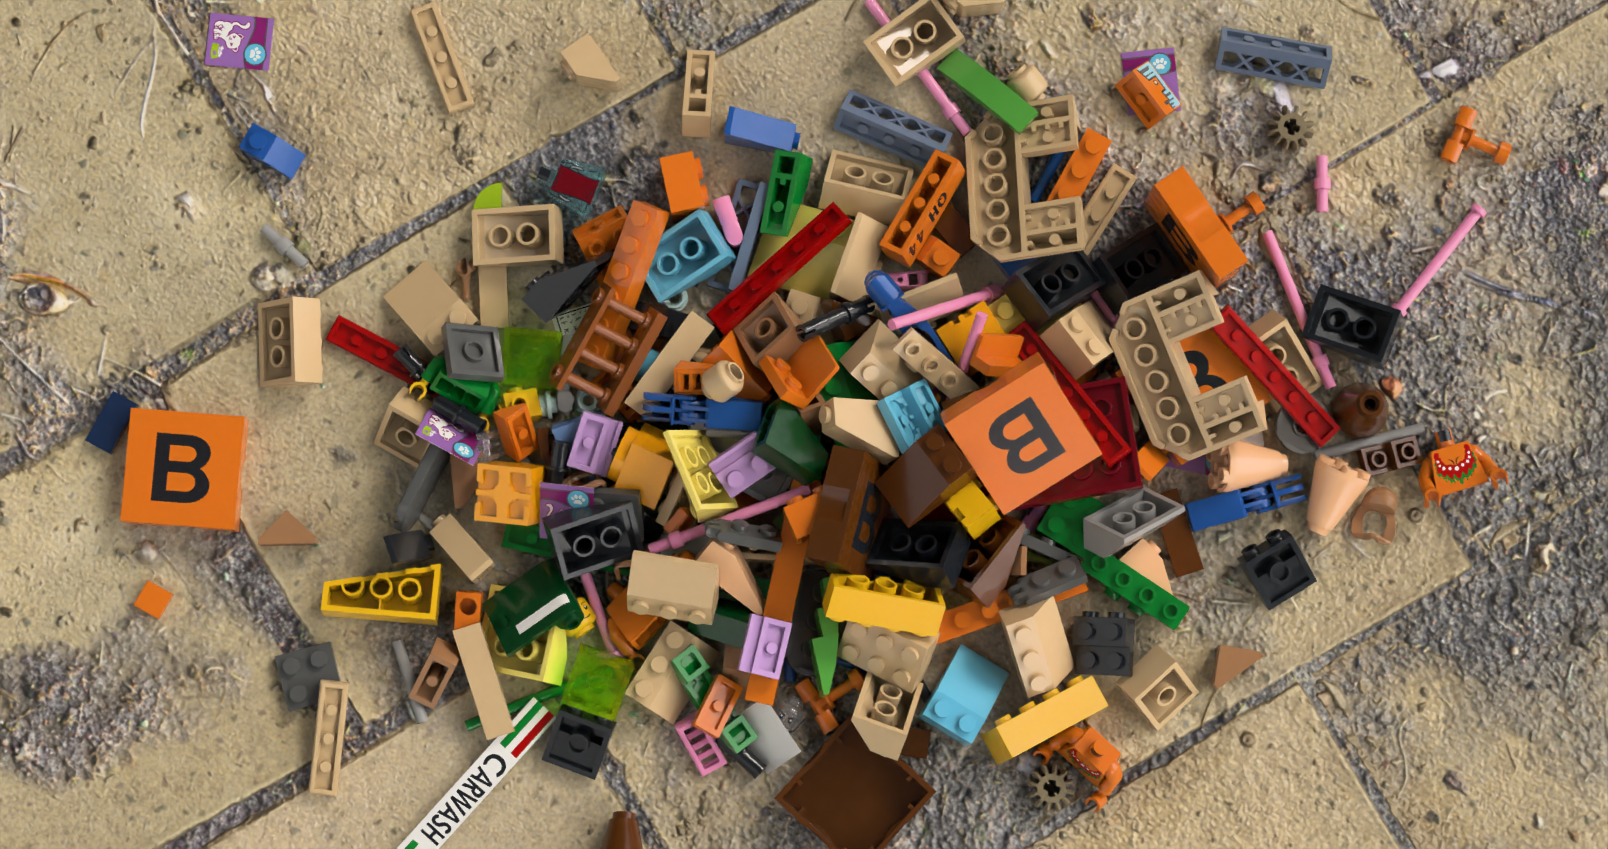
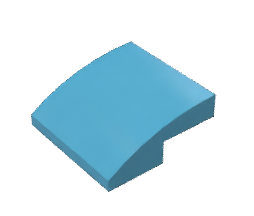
[876,378,948,454]

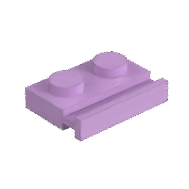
[566,410,623,477]
[707,430,776,498]
[737,613,792,680]

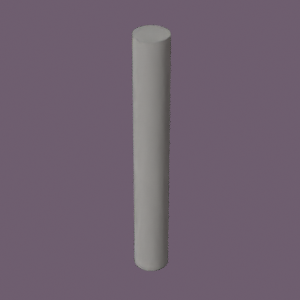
[392,639,429,724]

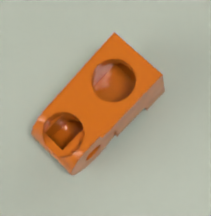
[454,589,484,643]

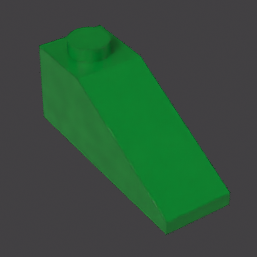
[760,149,813,237]

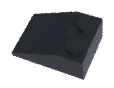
[1092,222,1188,316]
[522,249,615,323]
[1001,250,1107,332]
[1301,284,1403,370]
[542,500,645,581]
[866,518,971,589]

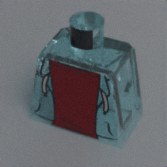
[536,159,608,222]

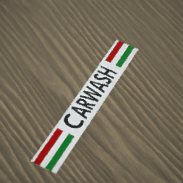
[397,697,556,849]

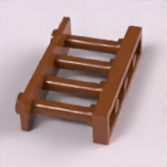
[548,282,668,417]

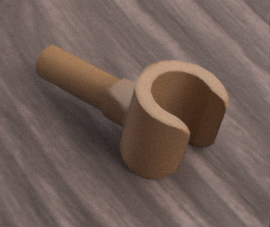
[456,258,478,299]

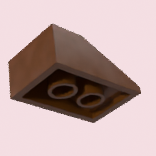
[875,424,978,528]
[952,513,1026,608]

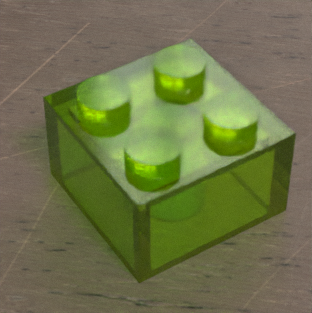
[500,327,563,392]
[560,643,634,722]

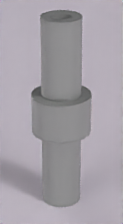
[260,223,309,269]

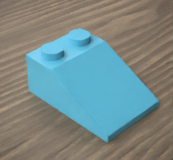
[645,209,737,303]
[918,644,1009,746]

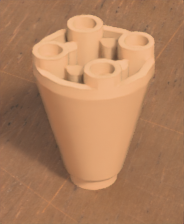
[1206,440,1288,492]
[1306,453,1371,536]

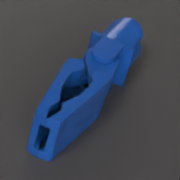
[864,270,954,362]
[642,392,764,431]
[1184,473,1308,532]

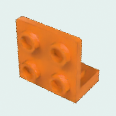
[571,205,628,286]
[759,335,840,409]

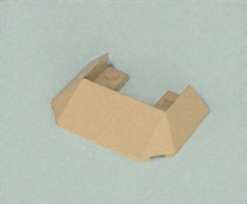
[965,94,1089,263]
[1109,270,1267,461]

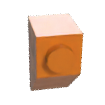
[914,234,961,279]
[1138,440,1170,485]

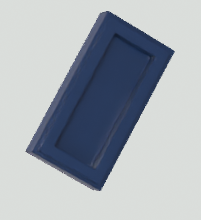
[85,391,139,454]

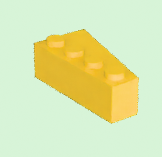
[944,478,1001,540]
[321,563,443,626]
[822,573,946,637]
[981,675,1108,765]

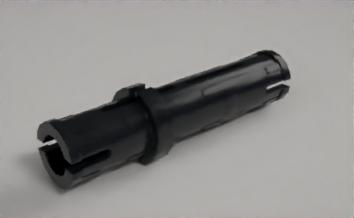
[796,295,875,342]

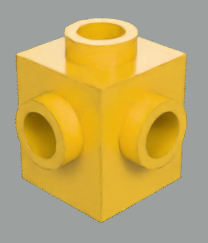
[497,387,542,423]

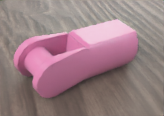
[712,195,743,248]
[887,270,931,291]

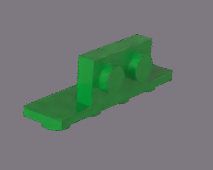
[1081,551,1189,630]

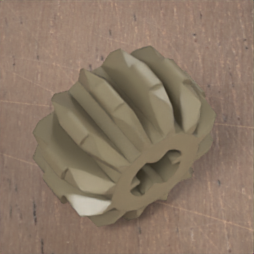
[1266,105,1314,153]
[1026,764,1075,813]

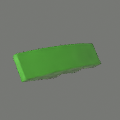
[937,49,1038,135]
[808,577,839,698]

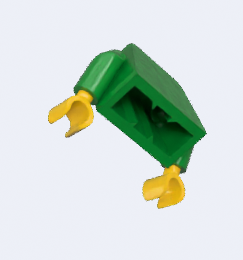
[409,354,500,435]

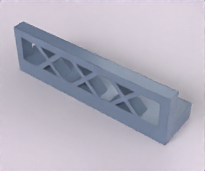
[1214,27,1332,89]
[833,89,953,168]
[707,178,769,293]

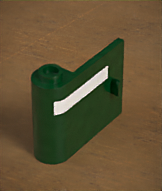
[482,559,584,657]

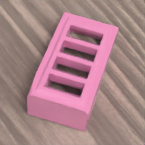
[674,711,727,777]

